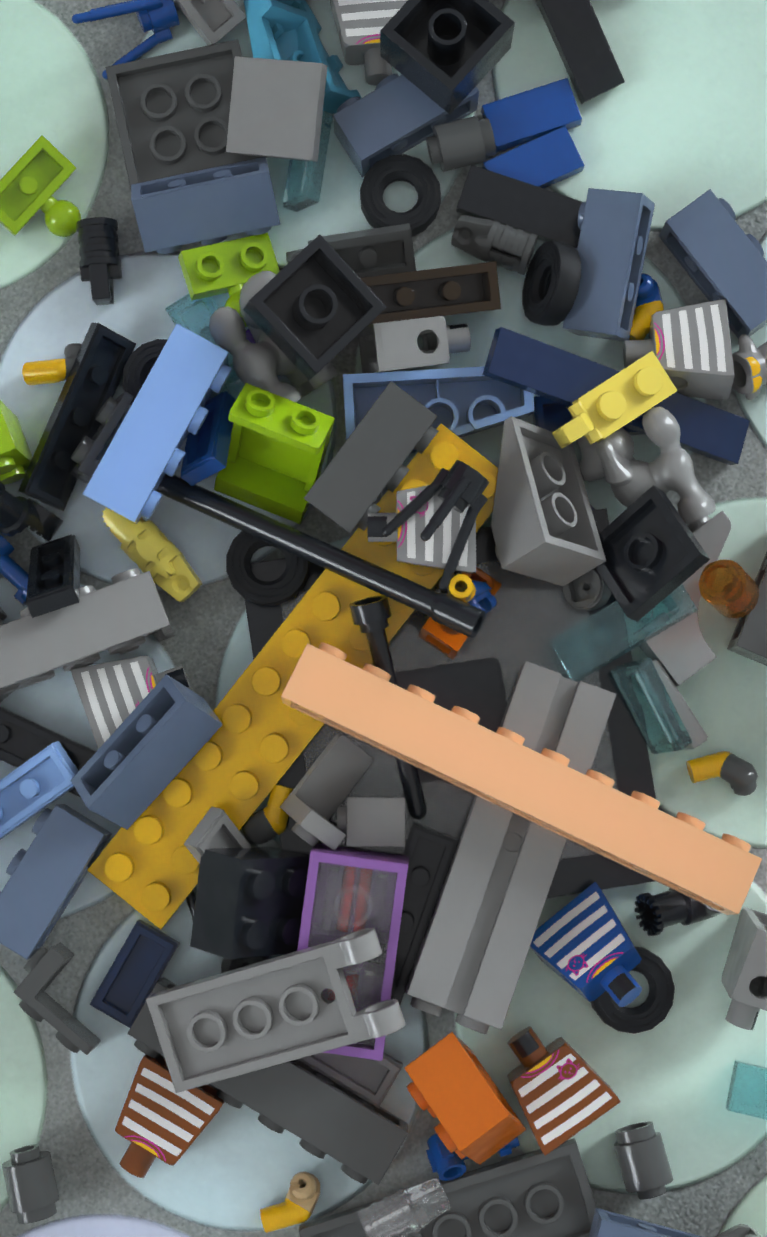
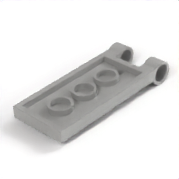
[146,928,406,1093]

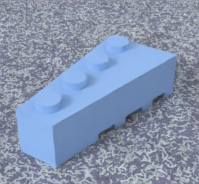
[83,324,232,524]
[343,366,534,453]

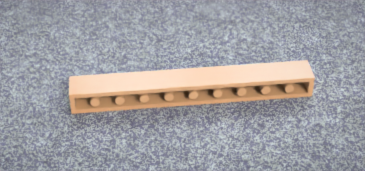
[281,642,762,915]

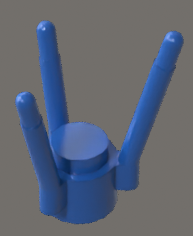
[72,0,180,79]

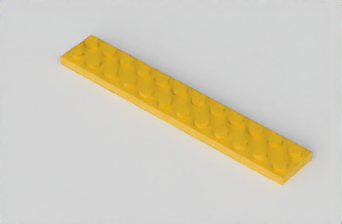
[87,423,498,930]

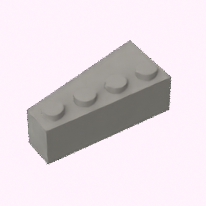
[0,568,175,696]

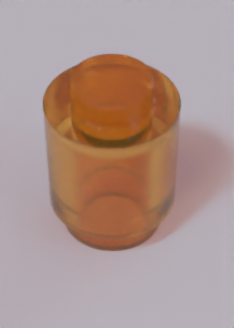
[699,560,759,618]

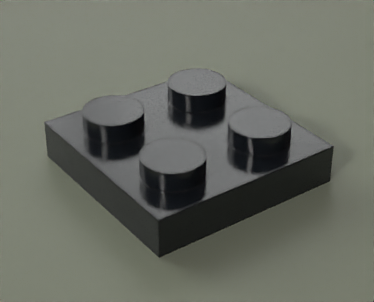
[596,485,710,622]

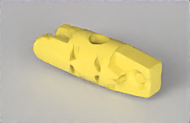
[102,507,202,602]

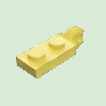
[552,351,677,449]

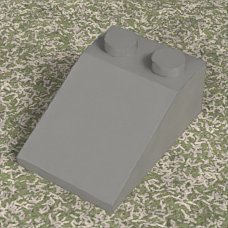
[491,416,606,586]

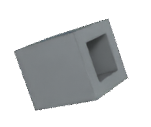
[337,797,405,847]

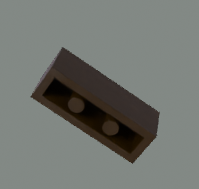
[360,261,501,325]

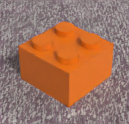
[404,1032,527,1165]

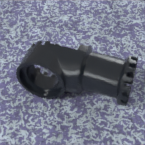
[0,481,63,542]
[634,888,721,936]

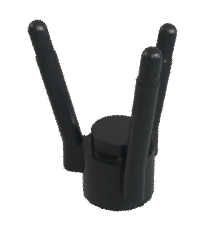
[382,460,489,590]

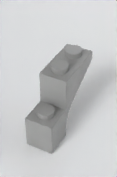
[638,511,731,686]

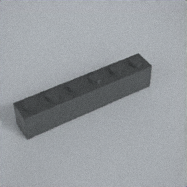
[127,977,408,1185]

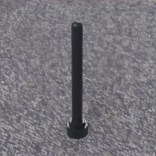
[349,595,427,820]

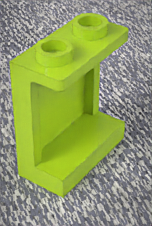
[214,383,335,524]

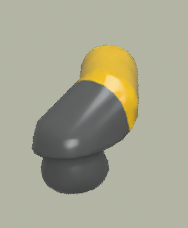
[22,343,82,385]
[686,751,758,796]
[243,784,294,845]

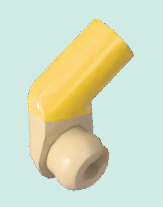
[260,1172,320,1233]

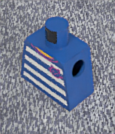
[530,882,642,1007]

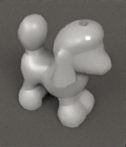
[209,271,337,402]
[576,407,716,524]

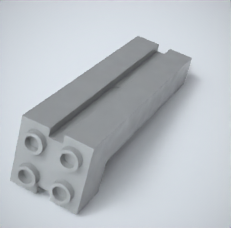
[404,661,616,1034]

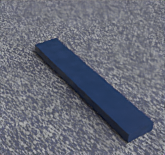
[483,327,750,465]

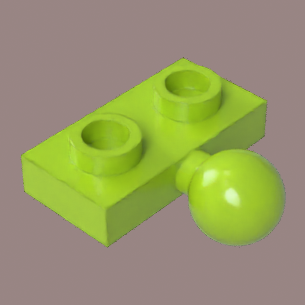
[0,135,81,237]
[178,233,280,328]

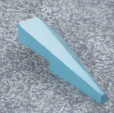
[244,0,361,117]

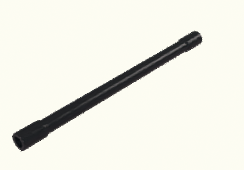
[156,474,485,638]

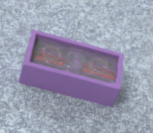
[297,844,410,1061]

